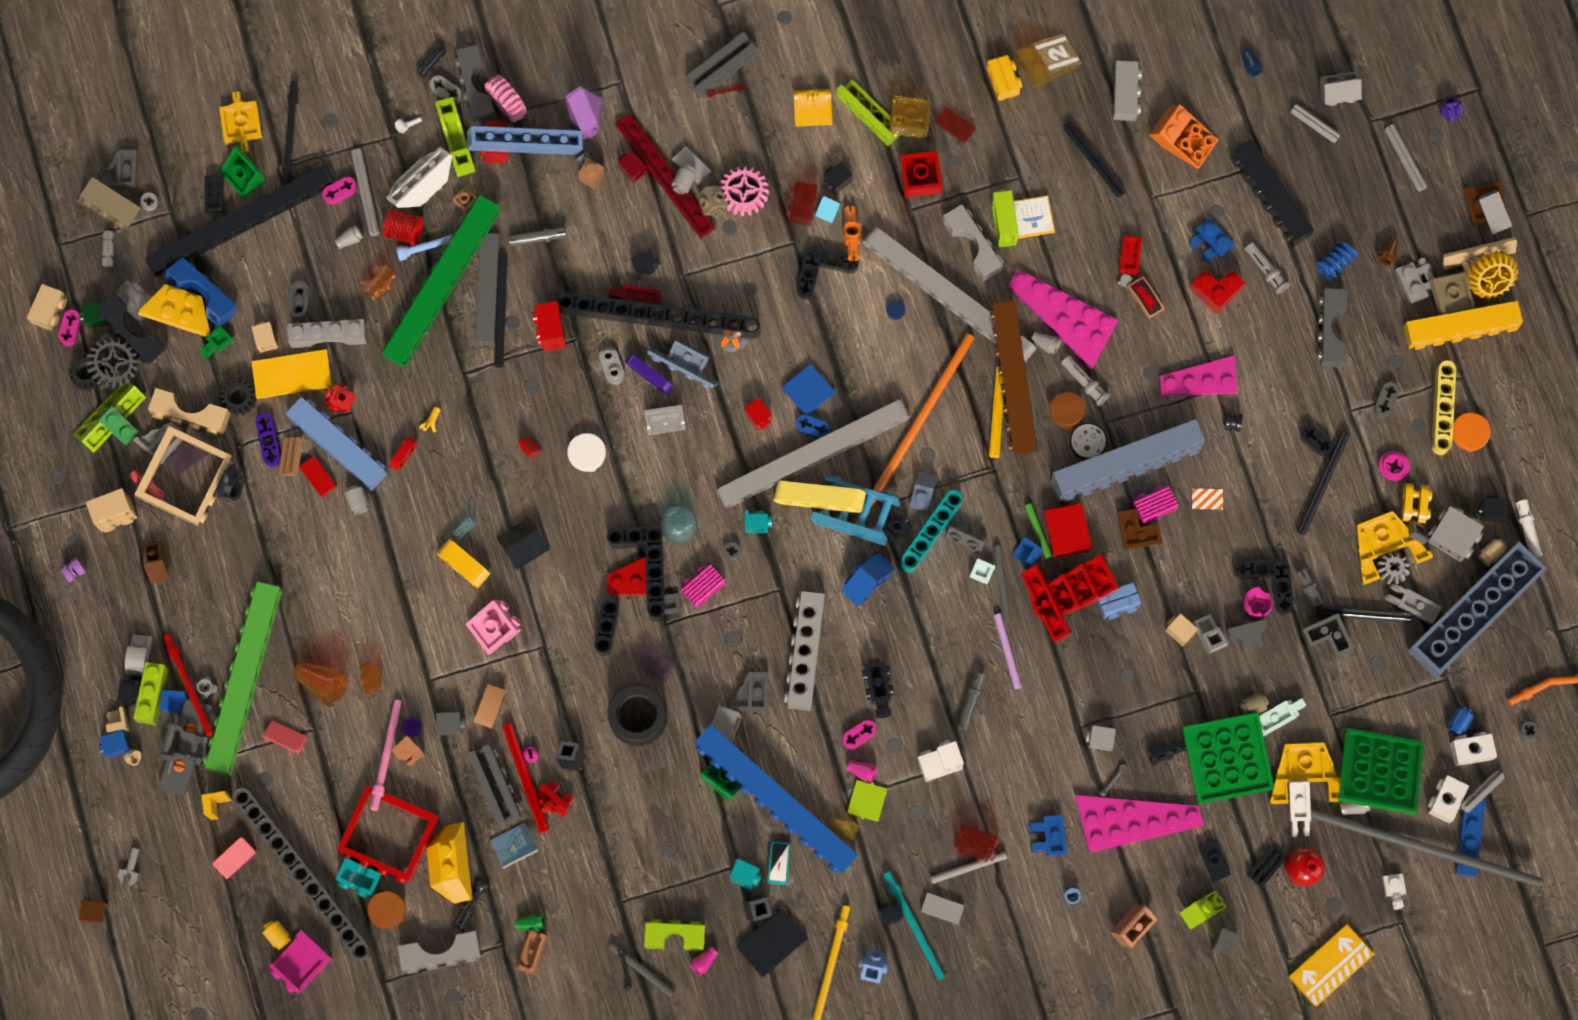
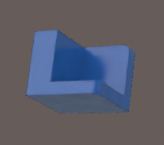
[1013,537,1043,568]
[160,690,188,714]

